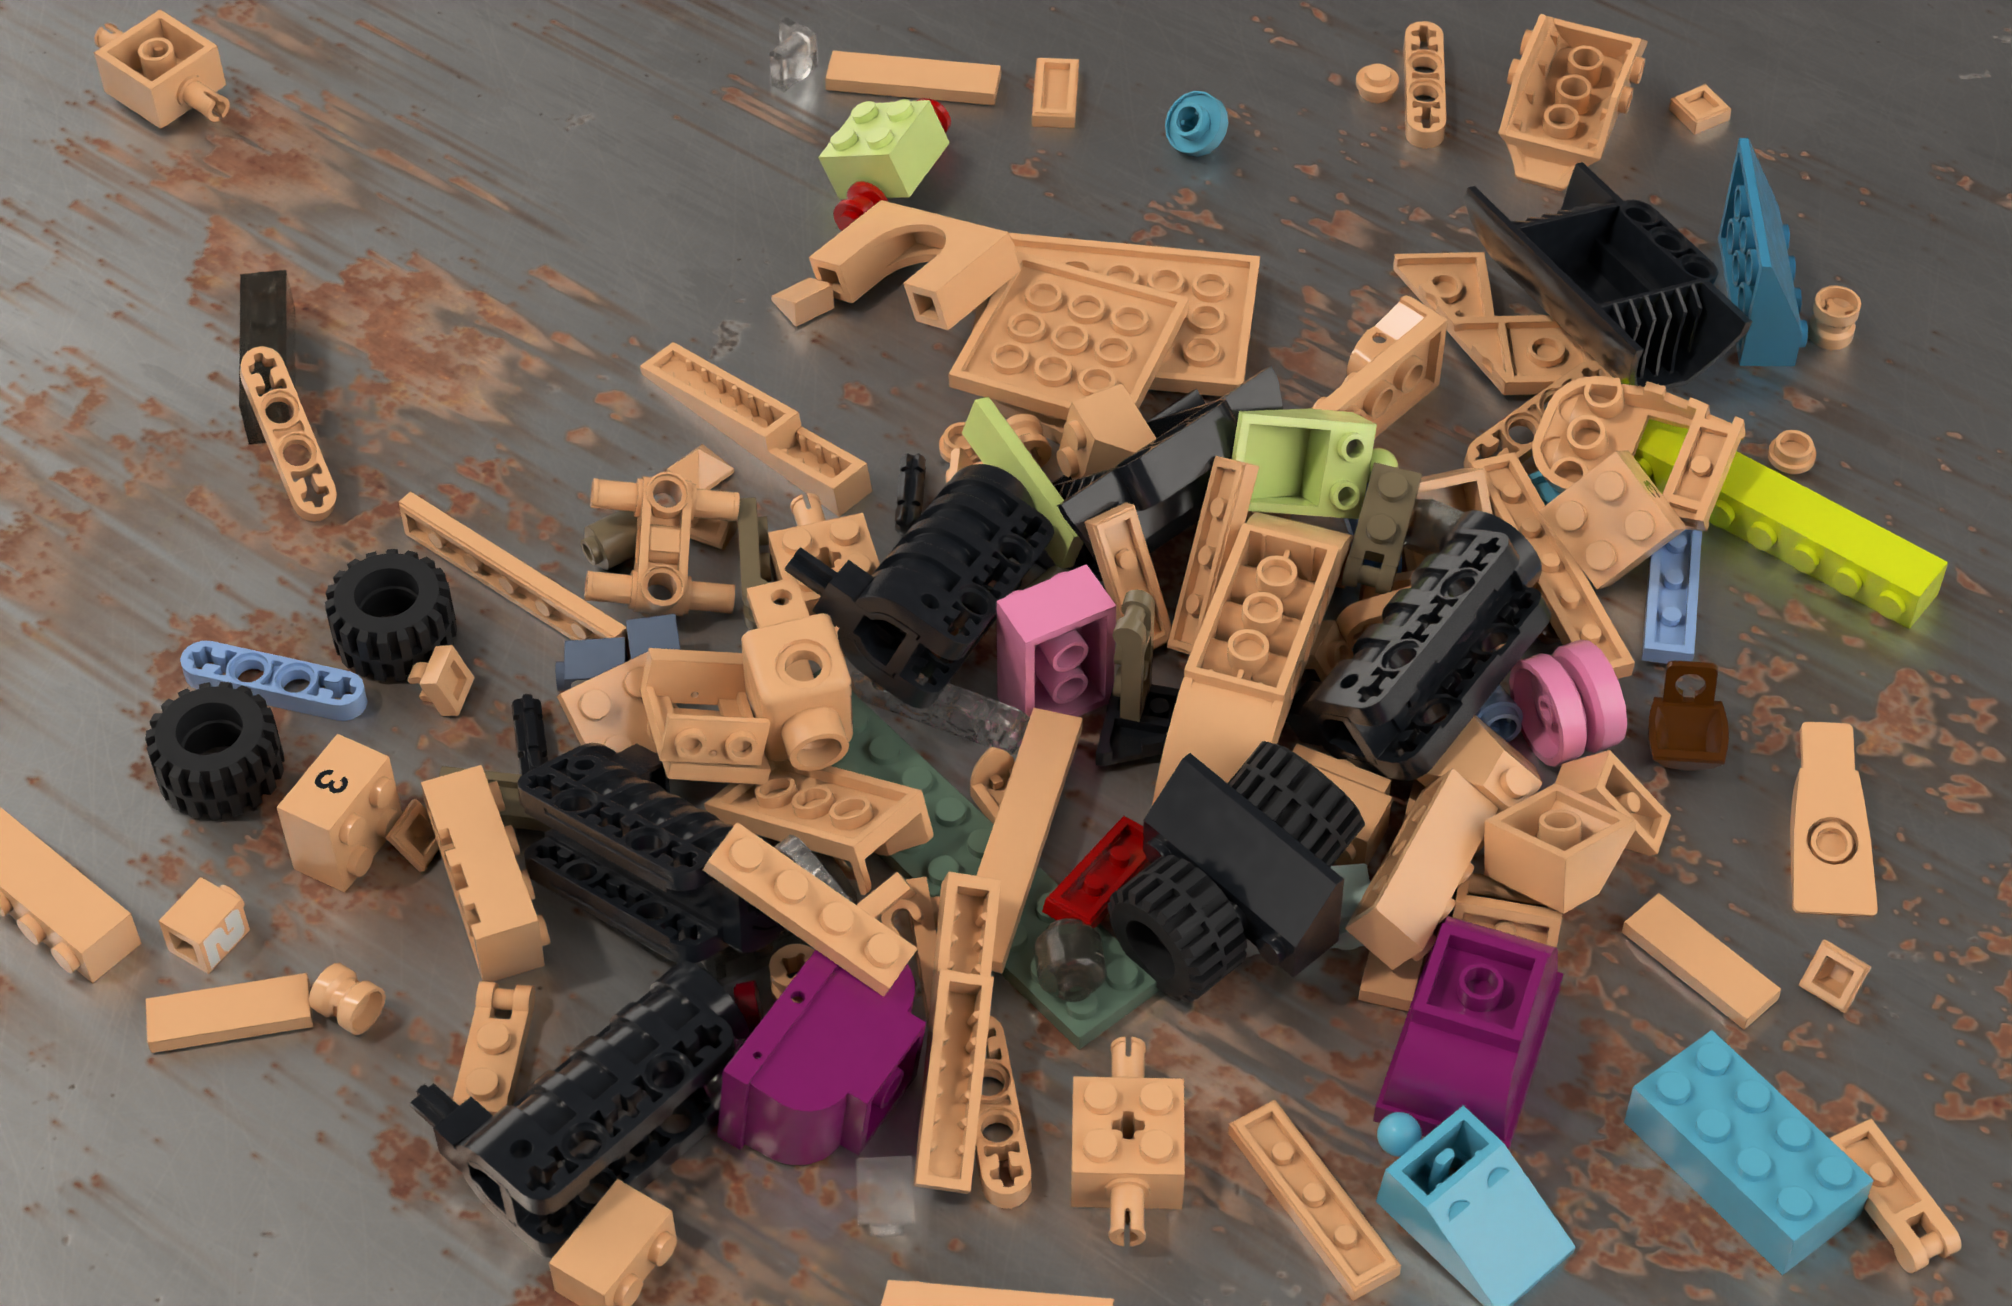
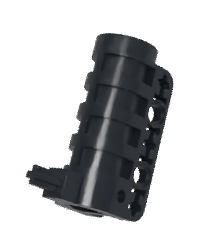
[785,464,1054,709]
[1285,510,1552,781]
[410,960,750,1258]

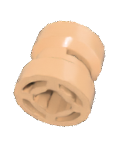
[1808,286,1862,350]
[309,963,386,1035]

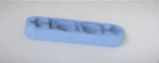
[180,641,368,721]

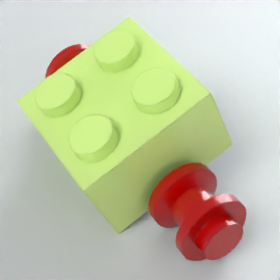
[818,98,951,231]

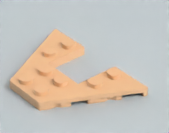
[1393,252,1596,395]

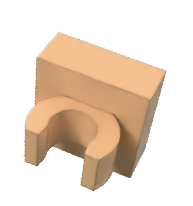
[407,645,475,716]
[857,872,924,937]

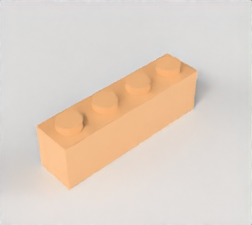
[1345,768,1499,970]
[0,807,141,984]

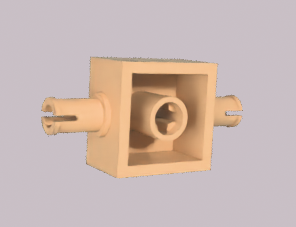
[94,9,230,129]
[768,493,880,657]
[1071,1036,1185,1247]

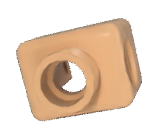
[741,577,853,771]

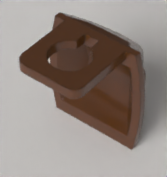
[1648,660,1729,771]

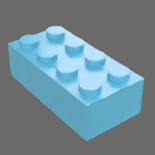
[1624,1030,1874,1275]

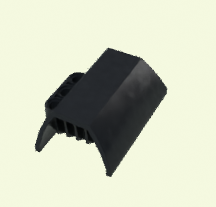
[1464,162,1752,390]
[1026,366,1283,582]

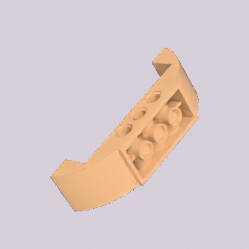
[1152,512,1354,806]

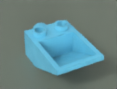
[1376,1105,1576,1306]

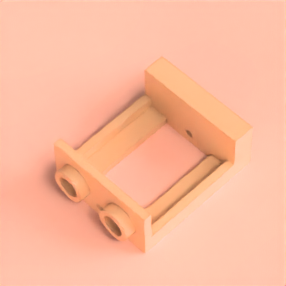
[640,648,771,765]

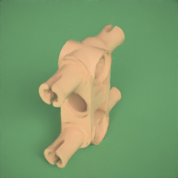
[584,472,740,617]

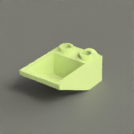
[1232,408,1398,519]

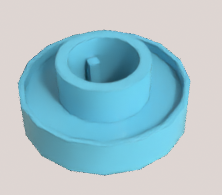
[1165,91,1228,157]

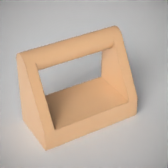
[1453,873,1562,947]

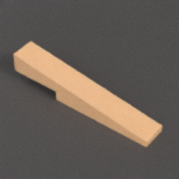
[640,342,872,517]
[914,871,1001,1194]

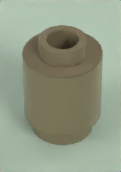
[581,510,637,570]

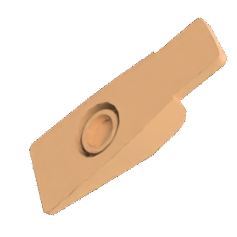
[1790,722,1878,917]

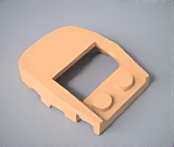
[1532,376,1746,531]

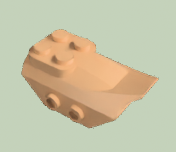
[1498,14,1648,191]

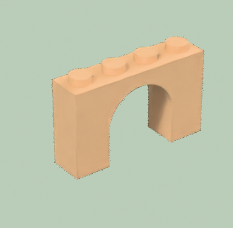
[809,200,1021,330]

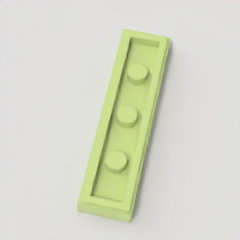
[962,397,1083,569]

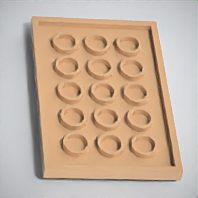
[972,233,1260,396]

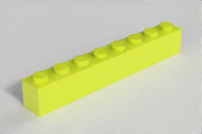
[1634,419,1948,629]

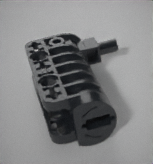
[517,743,796,963]

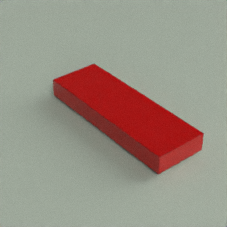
[1042,816,1151,938]

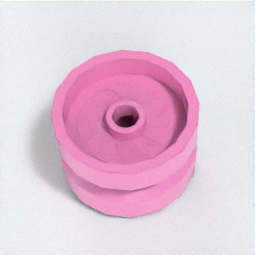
[1509,639,1627,767]

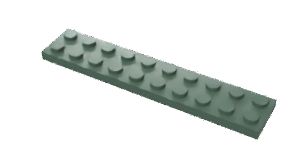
[813,669,1159,1050]

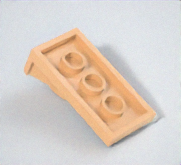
[1311,295,1448,438]
[704,755,934,895]

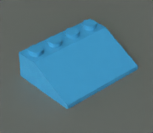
[1718,138,1808,366]

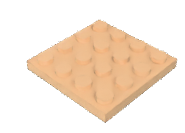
[949,251,1189,420]

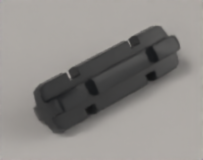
[895,453,926,535]
[511,694,549,775]

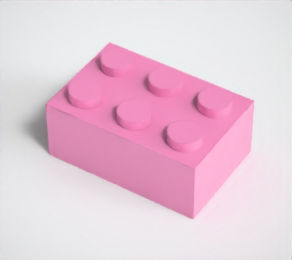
[996,564,1116,736]

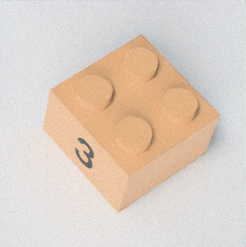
[1539,450,1687,589]
[277,733,402,893]

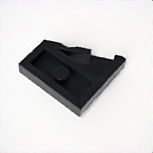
[1096,680,1180,766]

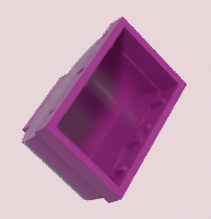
[1373,916,1564,1150]
[717,950,926,1165]

